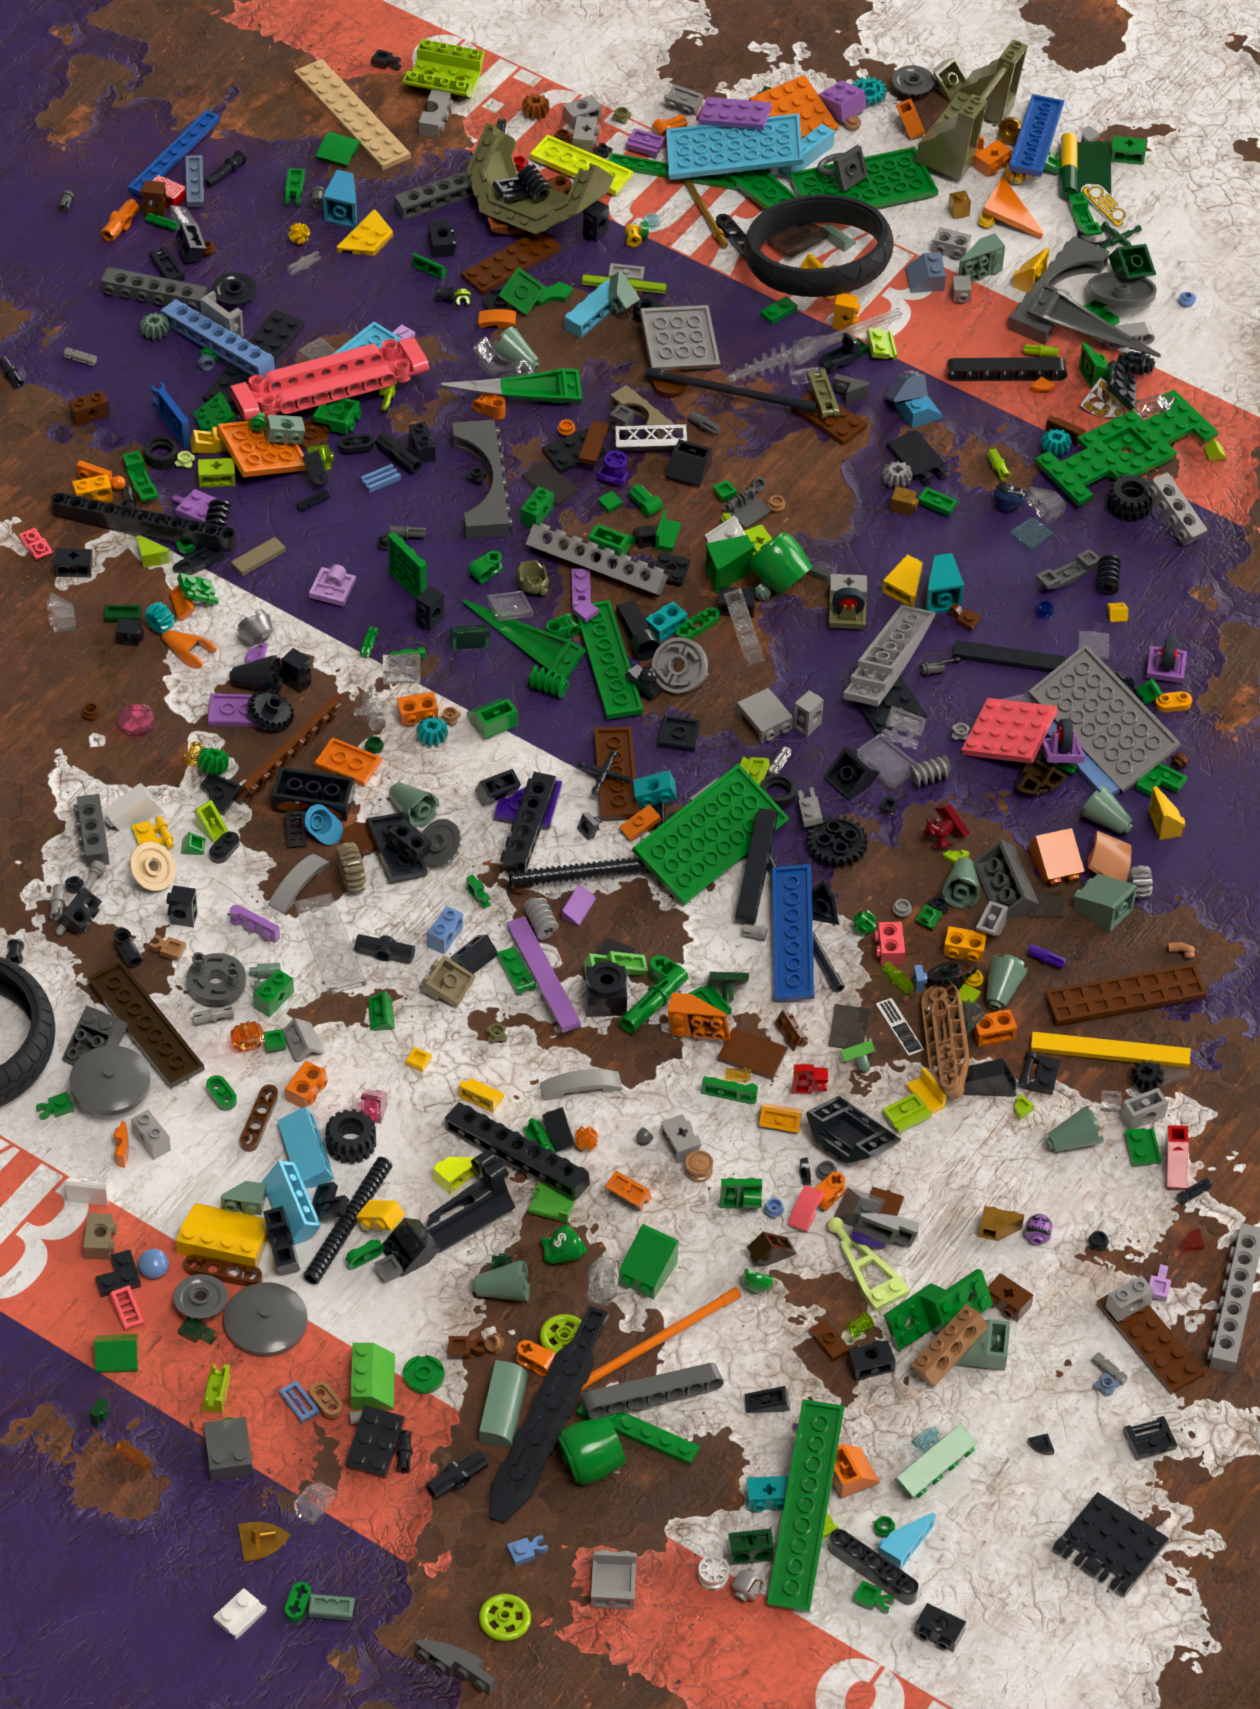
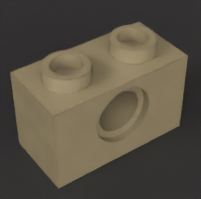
[83,1213,117,1260]

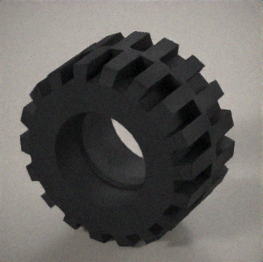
[1108,474,1153,521]
[325,1109,376,1164]

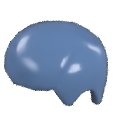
[138,1248,170,1280]

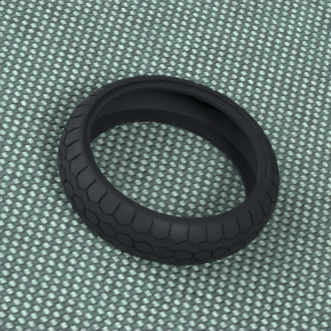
[0,957,56,1106]

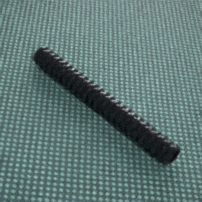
[509,857,650,888]
[303,1157,393,1285]

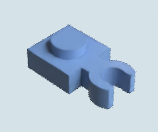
[507,1535,548,1566]

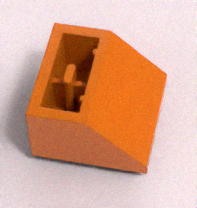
[832,1444,880,1498]

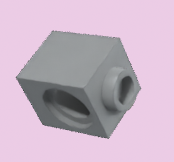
[951,276,972,303]

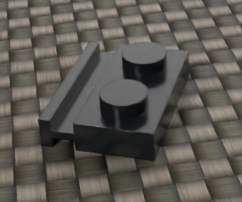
[492,177,532,202]

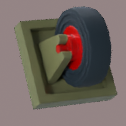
[829,587,866,629]

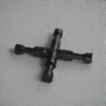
[577,750,632,795]

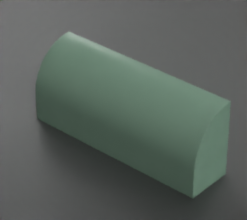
[479,1360,529,1448]

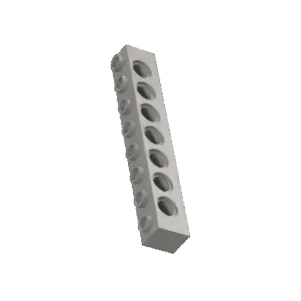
[526,523,668,596]
[1207,1223,1260,1374]

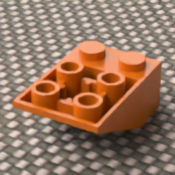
[668,993,730,1041]

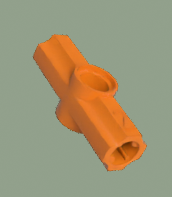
[101,199,140,242]

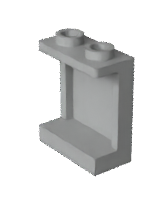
[201,291,244,338]
[736,688,793,743]
[591,1550,637,1610]

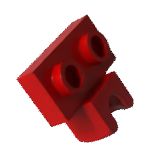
[792,1063,829,1094]

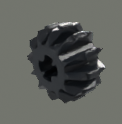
[1131,1059,1164,1093]

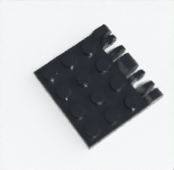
[1052,1492,1169,1597]

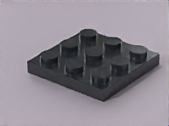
[854,676,927,737]

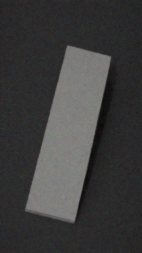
[843,605,935,707]

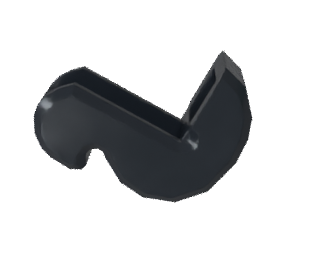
[819,332,860,373]

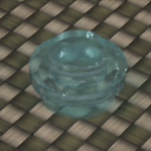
[643,213,660,229]

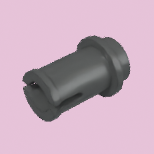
[58,190,74,212]
[920,661,945,676]

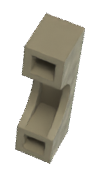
[610,385,674,439]

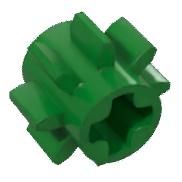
[852,910,876,935]

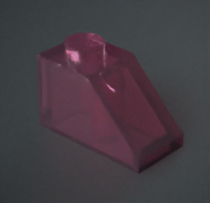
[361,1089,388,1124]

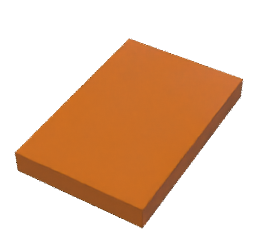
[314,737,382,787]

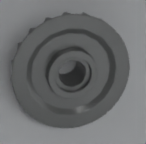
[892,65,935,97]
[422,819,462,868]
[173,1274,228,1321]

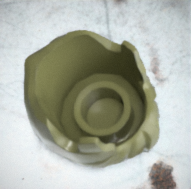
[516,560,549,596]

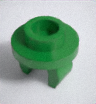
[248,411,267,431]

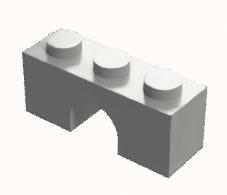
[419,90,453,138]

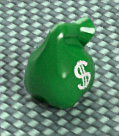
[540,1225,587,1264]

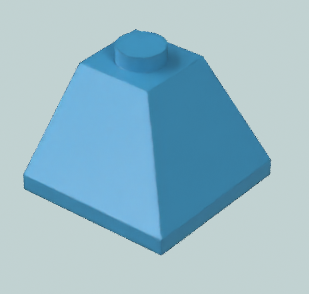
[895,396,943,428]

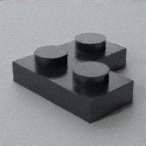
[312,1182,349,1221]
[95,1250,141,1297]

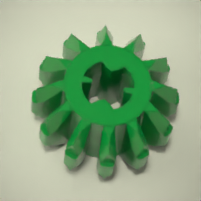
[197,747,229,775]

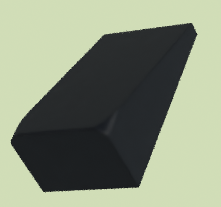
[745,1386,791,1413]

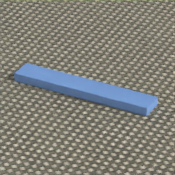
[1046,720,1120,795]

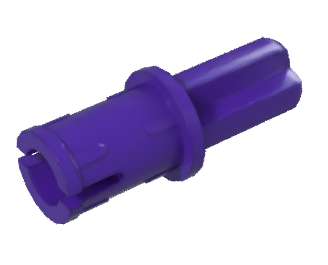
[1027,944,1066,969]

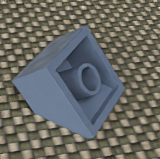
[905,252,946,293]
[884,370,928,402]

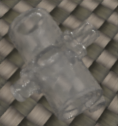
[354,684,392,730]

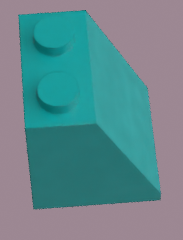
[926,553,964,614]

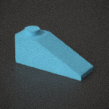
[877,1513,936,1569]

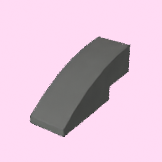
[853,1213,919,1247]

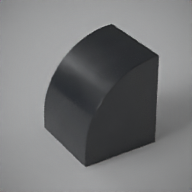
[633,525,656,549]

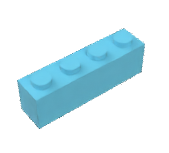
[778,124,835,178]
[564,279,614,339]

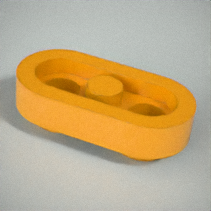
[1155,692,1192,712]

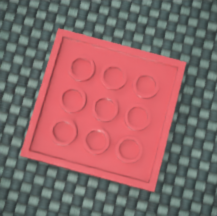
[962,698,1058,763]

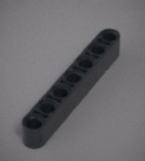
[946,357,1067,381]
[735,808,778,925]

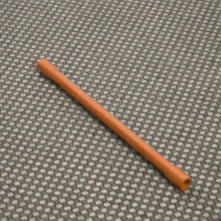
[581,1287,742,1391]

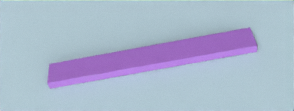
[507,916,581,1033]

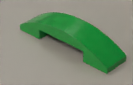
[1068,193,1102,236]
[122,451,159,502]

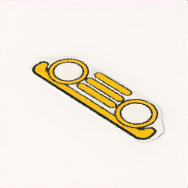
[1081,184,1127,228]

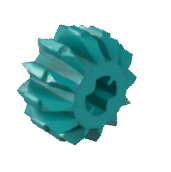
[1041,428,1071,457]
[144,602,175,634]
[416,715,448,747]

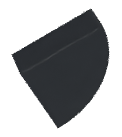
[799,1157,811,1186]
[1027,1433,1055,1455]

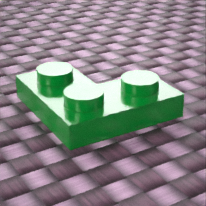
[1136,763,1187,797]

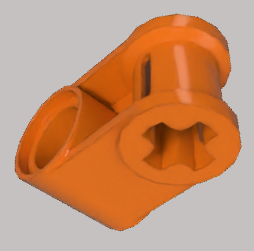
[471,393,506,420]
[814,1172,845,1211]
[516,1340,556,1376]

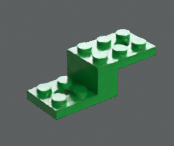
[884,1269,994,1351]

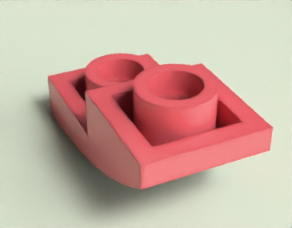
[19,528,53,560]
[788,1185,824,1232]

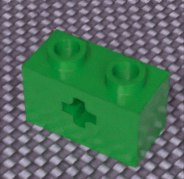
[1111,136,1146,165]
[520,486,554,528]
[253,969,294,1018]

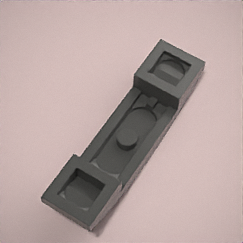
[1035,549,1100,589]

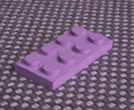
[699,97,772,130]

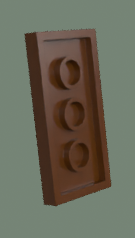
[791,390,867,446]

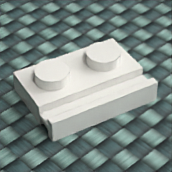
[705,515,745,543]
[213,1588,267,1640]

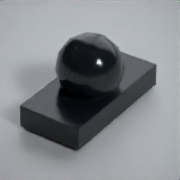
[625,664,664,700]

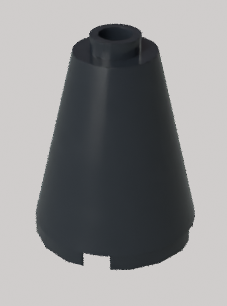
[229,655,283,692]

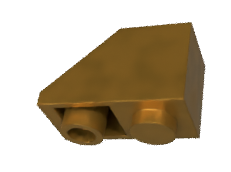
[978,1206,1025,1241]

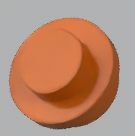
[557,420,575,436]

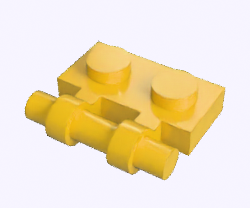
[131,816,174,849]

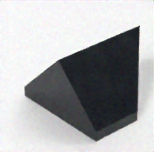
[812,879,840,925]

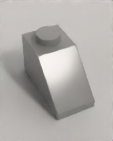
[976,901,1008,936]

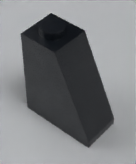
[964,1058,1017,1097]

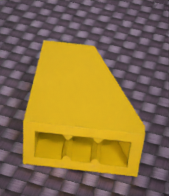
[882,554,923,607]

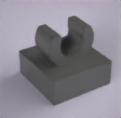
[374,1254,403,1282]

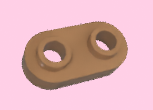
[310,1381,343,1419]

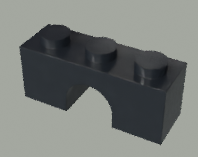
[263,1206,301,1276]

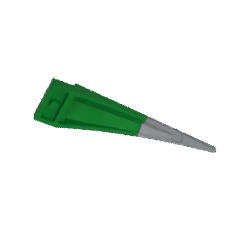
[440,368,582,404]

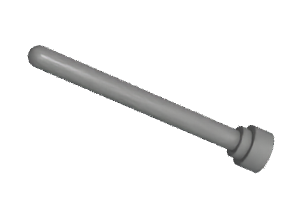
[56,860,106,936]

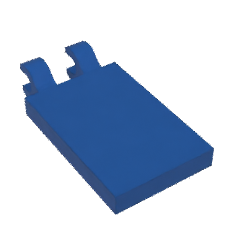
[151,382,190,448]

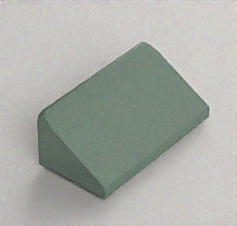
[820,225,856,252]

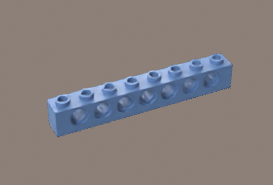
[161,299,275,377]

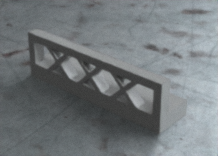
[615,424,687,451]

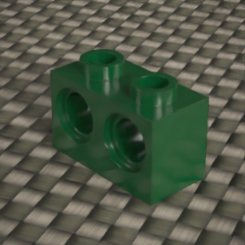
[727,1528,774,1565]

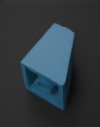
[323,170,357,229]

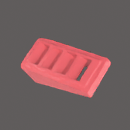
[109,1285,144,1330]

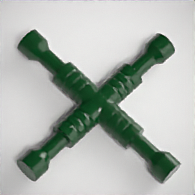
[1099,221,1142,249]

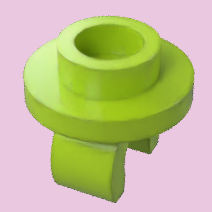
[454,289,471,306]

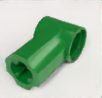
[629,484,663,517]

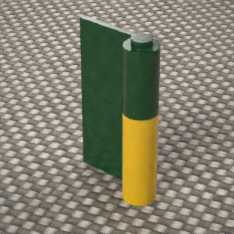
[1061,133,1111,200]

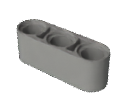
[1105,322,1155,349]

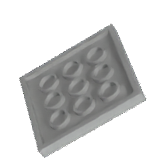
[640,305,720,371]

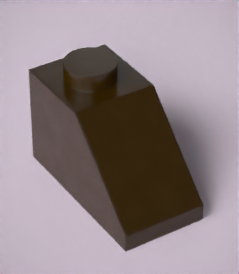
[747,1231,797,1265]

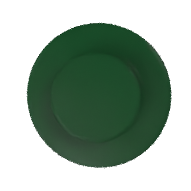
[365,736,384,754]

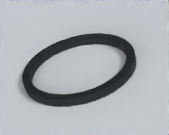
[1077,226,1111,245]

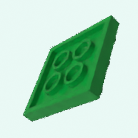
[388,532,427,599]

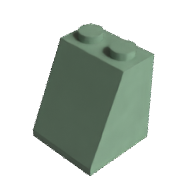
[1073,874,1137,933]

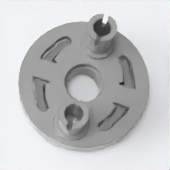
[652,637,708,694]

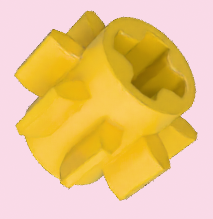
[289,222,310,245]

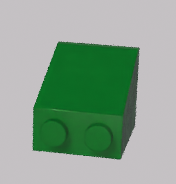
[705,535,755,594]
[618,1224,679,1299]

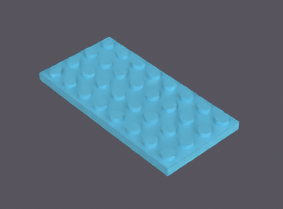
[666,113,804,180]

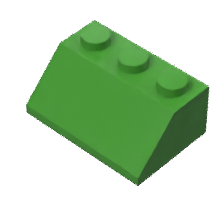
[351,1343,395,1410]

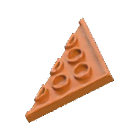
[982,176,1044,239]

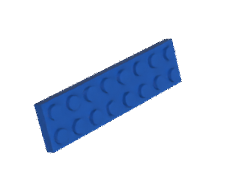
[1008,94,1065,177]
[772,864,815,1002]

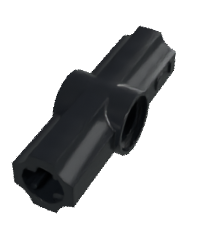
[375,432,422,474]
[354,934,415,963]
[426,1451,488,1500]

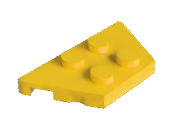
[337,209,393,256]

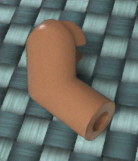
[1167,942,1195,958]

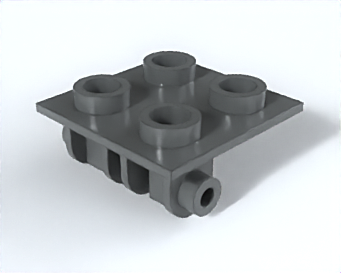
[721,487,772,528]

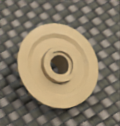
[129,842,176,892]

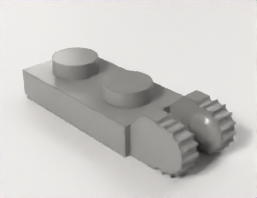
[798,787,823,827]

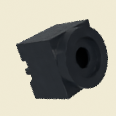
[586,961,627,1017]

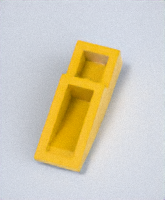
[190,427,228,453]

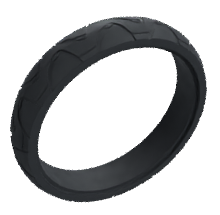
[744,194,894,297]

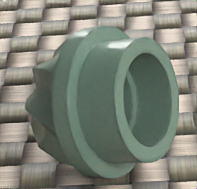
[754,583,771,600]

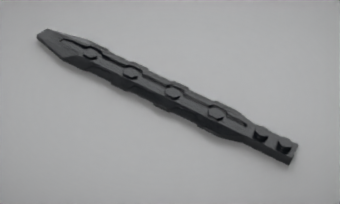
[489,1306,609,1524]

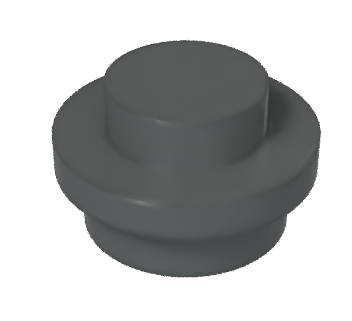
[817,1160,837,1180]

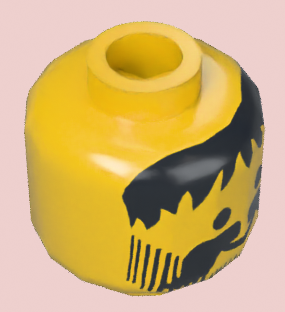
[1004,163,1029,184]

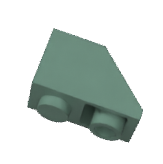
[608,270,640,314]
[221,1181,267,1215]

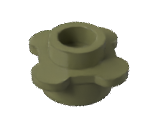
[612,107,631,123]
[486,1023,508,1043]

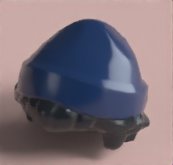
[994,481,1028,512]

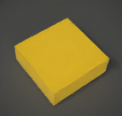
[405,1047,432,1073]

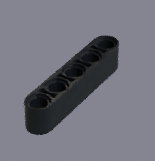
[829,1529,919,1605]

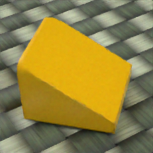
[1107,602,1128,622]

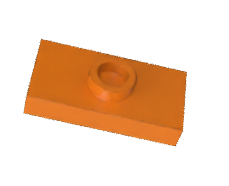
[170,584,195,621]
[619,804,662,842]

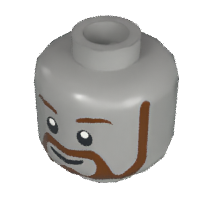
[732,1568,764,1602]

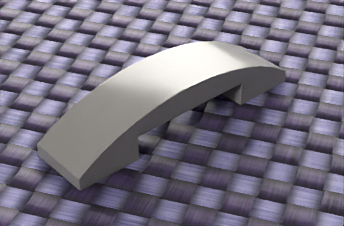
[268,854,330,914]
[540,1069,622,1101]

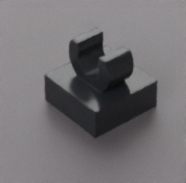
[577,812,602,840]

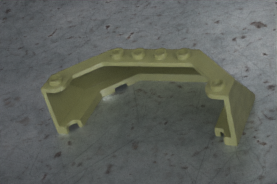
[467,123,614,235]

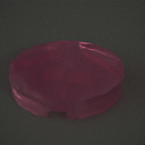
[118,704,155,737]

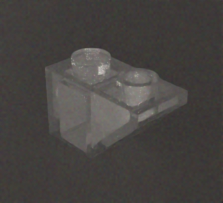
[1026,487,1066,523]
[46,593,77,632]
[295,1482,338,1525]

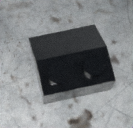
[823,747,881,800]

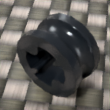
[880,797,898,815]

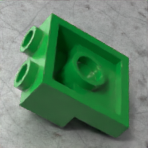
[313,398,362,435]

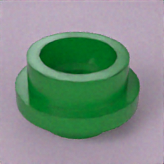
[874,1516,895,1537]

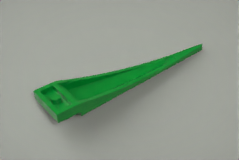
[462,599,586,680]

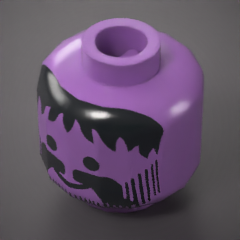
[1025,1213,1053,1245]

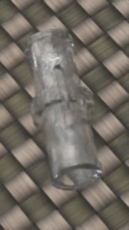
[287,251,321,276]

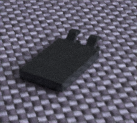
[886,430,947,486]

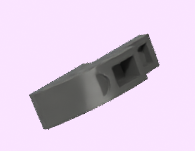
[415,1640,495,1695]

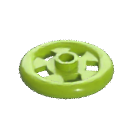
[540,1314,582,1353]
[479,1594,531,1641]

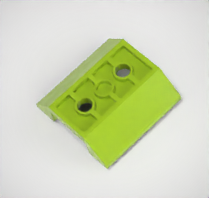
[403,39,485,98]

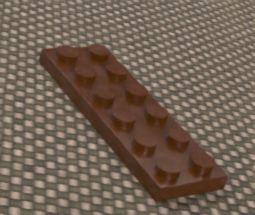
[461,231,562,296]
[594,727,639,820]
[1096,1295,1205,1395]

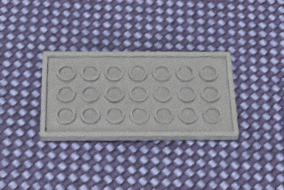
[1029,644,1181,793]

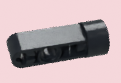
[616,601,660,660]

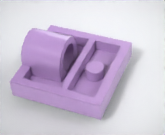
[309,564,356,607]

